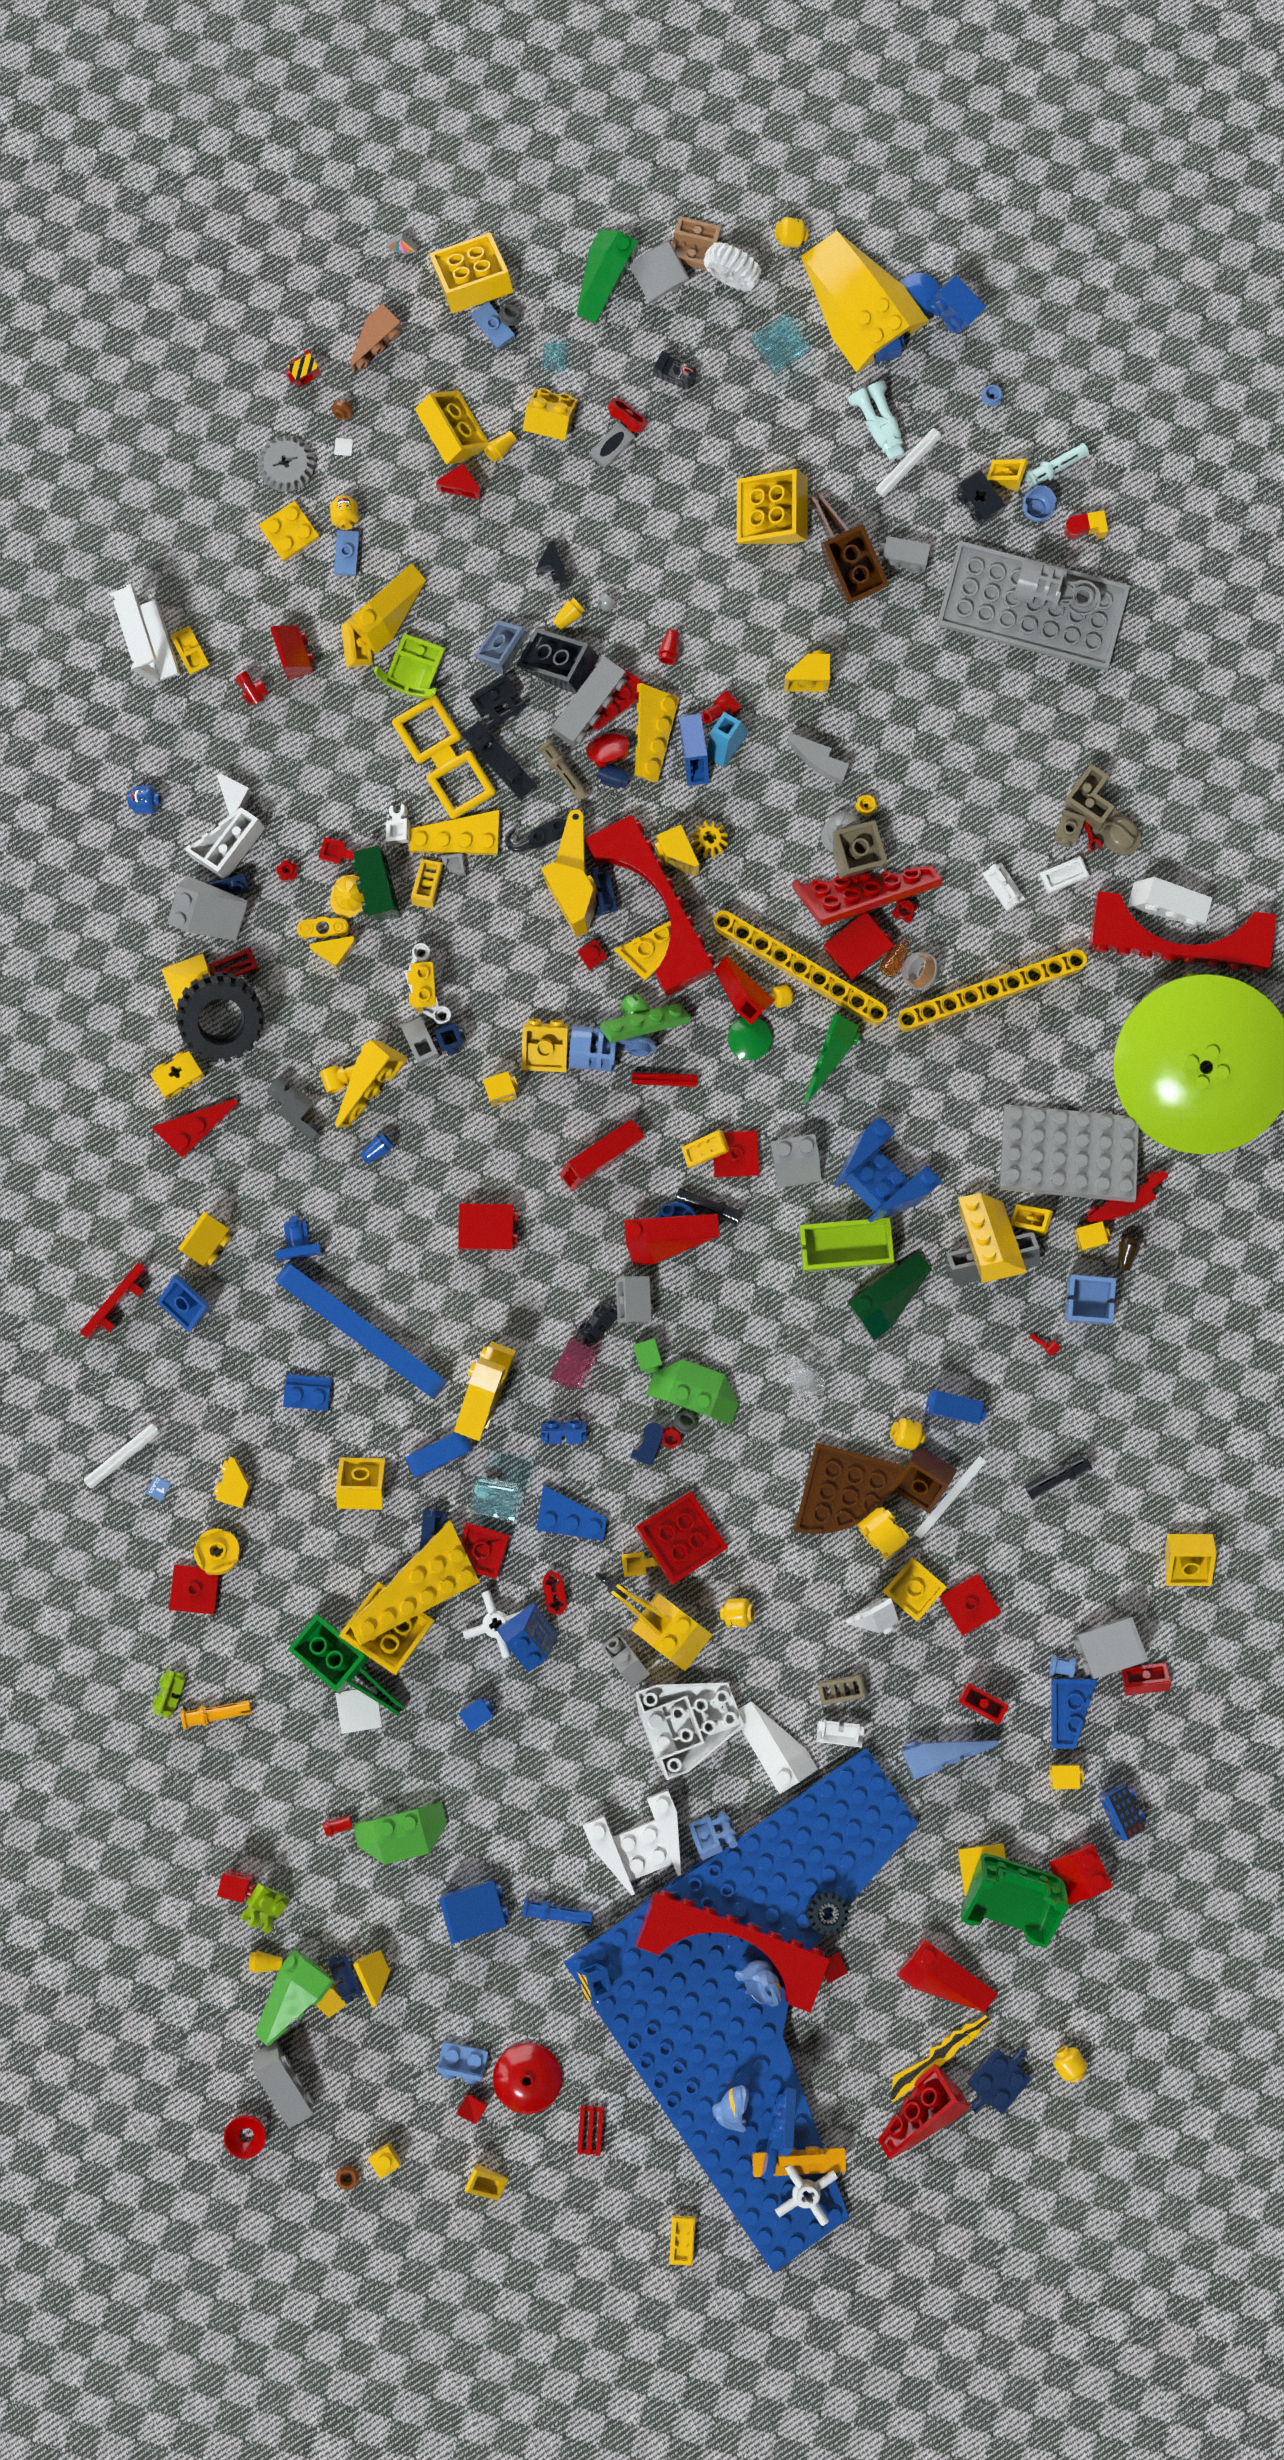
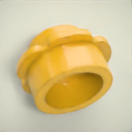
[855,795,877,817]

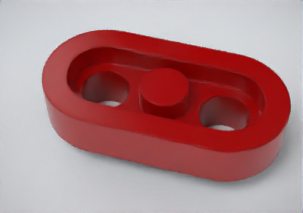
[607,398,648,433]

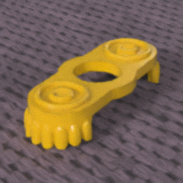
[297,917,350,940]

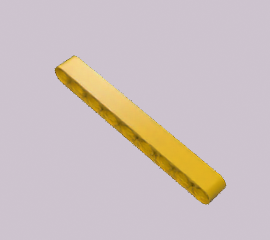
[713,911,887,1026]
[897,949,1087,1032]

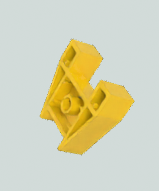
[454,1341,517,1441]

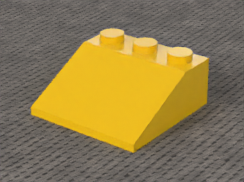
[429,233,513,314]
[737,469,808,544]
[339,1582,435,1675]

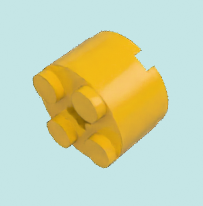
[857,1507,910,1560]

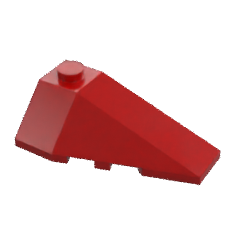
[624,1214,720,1265]
[896,1937,998,2012]

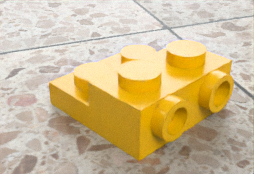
[521,1019,568,1072]

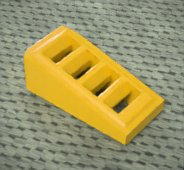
[411,858,443,909]

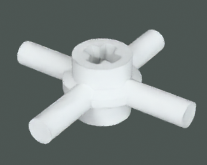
[462,1590,521,1658]
[774,2166,838,2226]

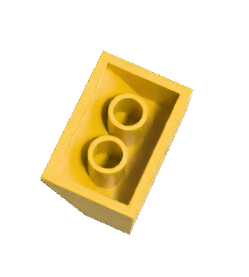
[415,390,488,465]

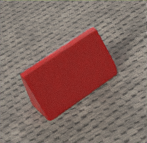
[1121,1662,1171,1696]

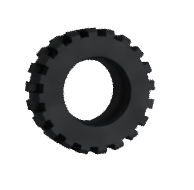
[176,972,264,1062]

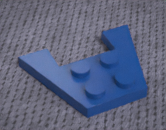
[761,2087,796,2180]

